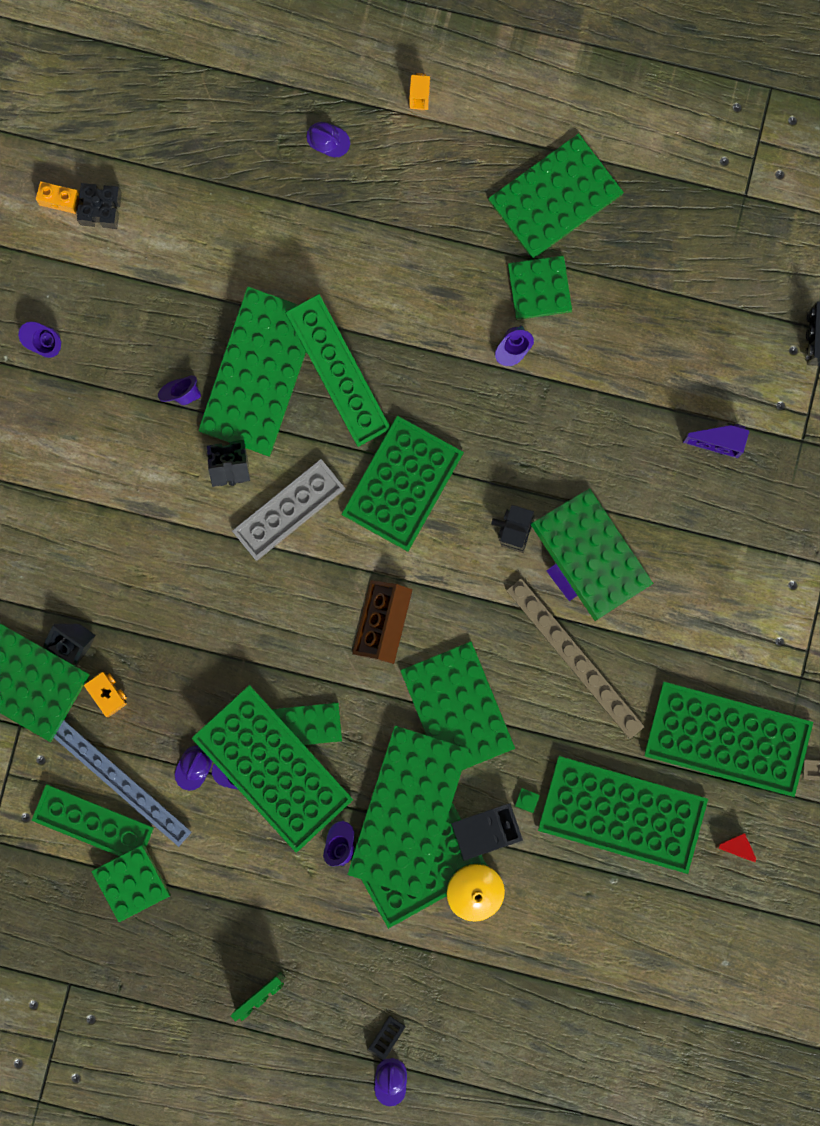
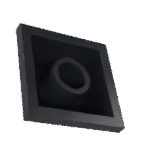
[42,624,96,667]

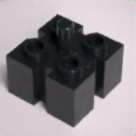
[77,183,122,229]
[207,440,250,487]
[491,505,535,553]

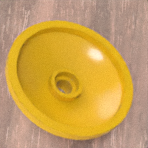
[446,864,505,921]

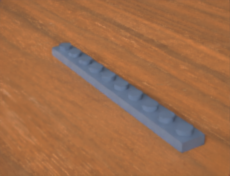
[54,720,192,847]

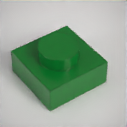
[515,788,540,813]

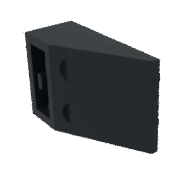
[805,301,820,366]
[451,803,523,861]

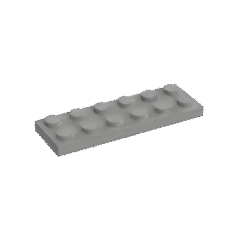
[232,459,345,561]

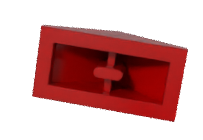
[716,833,757,862]

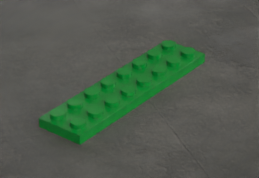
[285,294,390,447]

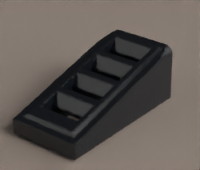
[368,1016,406,1061]

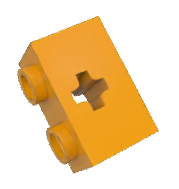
[410,73,430,110]
[36,181,80,214]
[84,672,127,718]

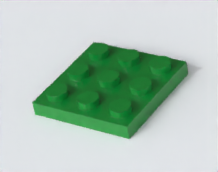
[508,256,572,320]
[91,843,171,922]
[230,972,285,1022]

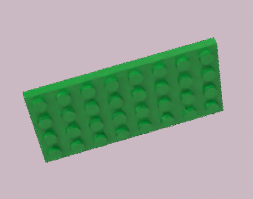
[198,287,306,457]
[644,682,814,797]
[191,685,353,853]
[347,726,469,899]
[538,756,708,874]

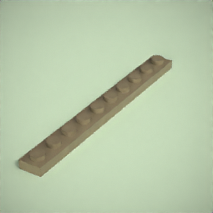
[506,579,644,739]

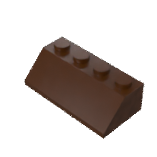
[352,580,413,664]

